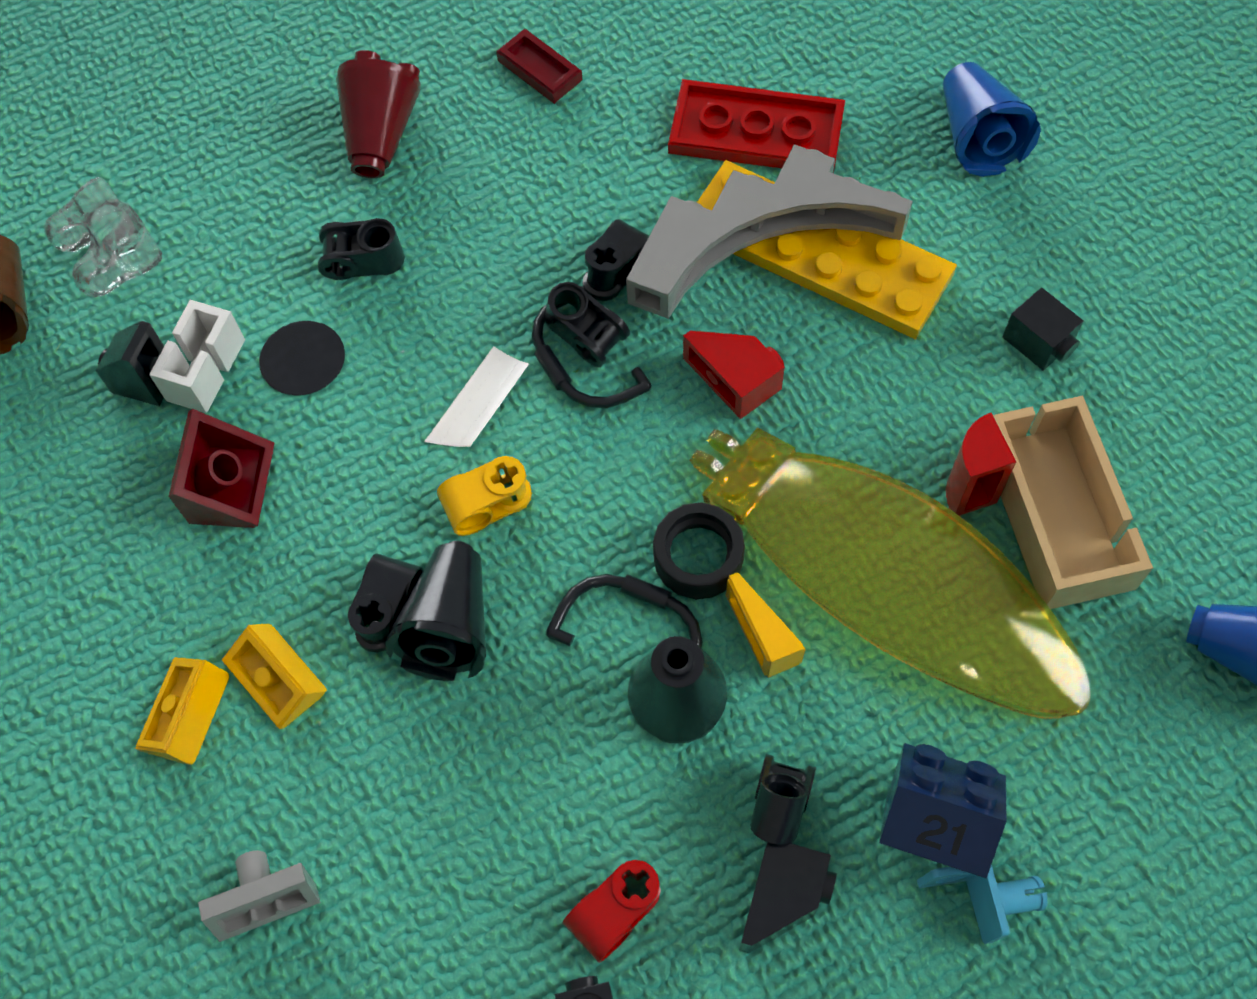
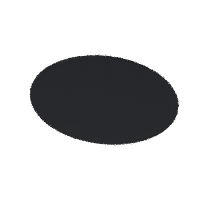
[259,321,345,395]

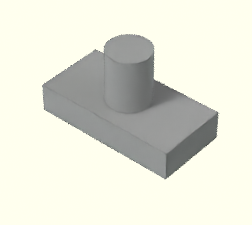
[198,850,321,942]

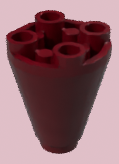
[336,50,421,178]

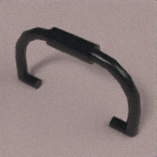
[532,286,652,408]
[546,574,703,648]

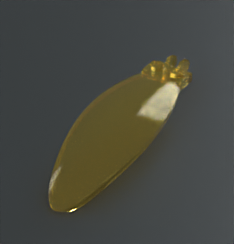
[689,427,1091,719]

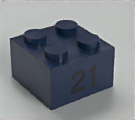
[879,743,1007,879]

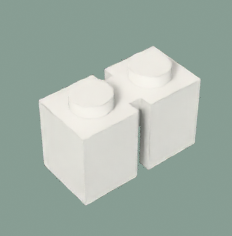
[149,300,245,414]

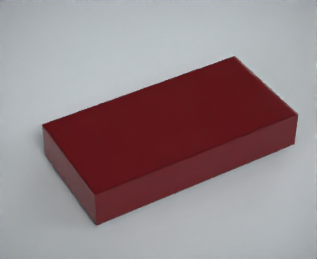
[496,28,583,104]

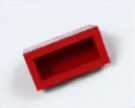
[946,413,1016,517]

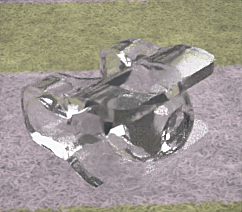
[44,177,163,297]

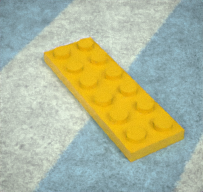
[697,160,957,340]

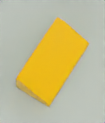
[222,624,327,729]
[135,657,229,765]

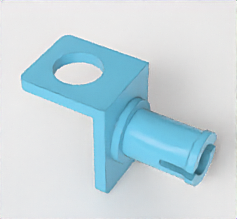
[917,865,1048,944]

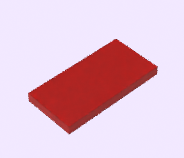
[668,79,845,173]

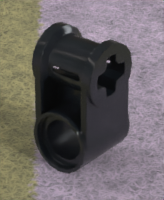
[318,218,405,280]
[582,219,649,301]
[545,282,630,368]
[348,553,423,653]
[750,754,816,845]

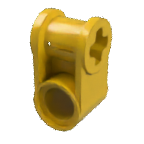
[437,456,532,536]

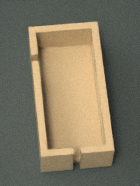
[993,396,1153,611]

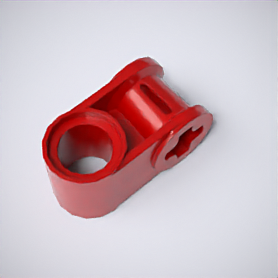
[563,860,661,963]

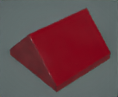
[168,409,275,528]

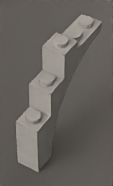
[626,144,913,319]

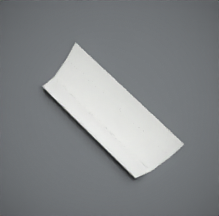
[424,346,529,447]

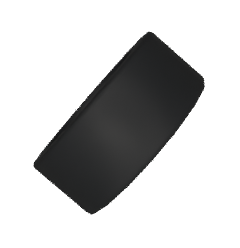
[653,502,745,600]

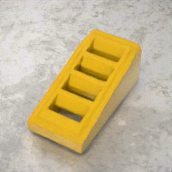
[726,572,806,678]

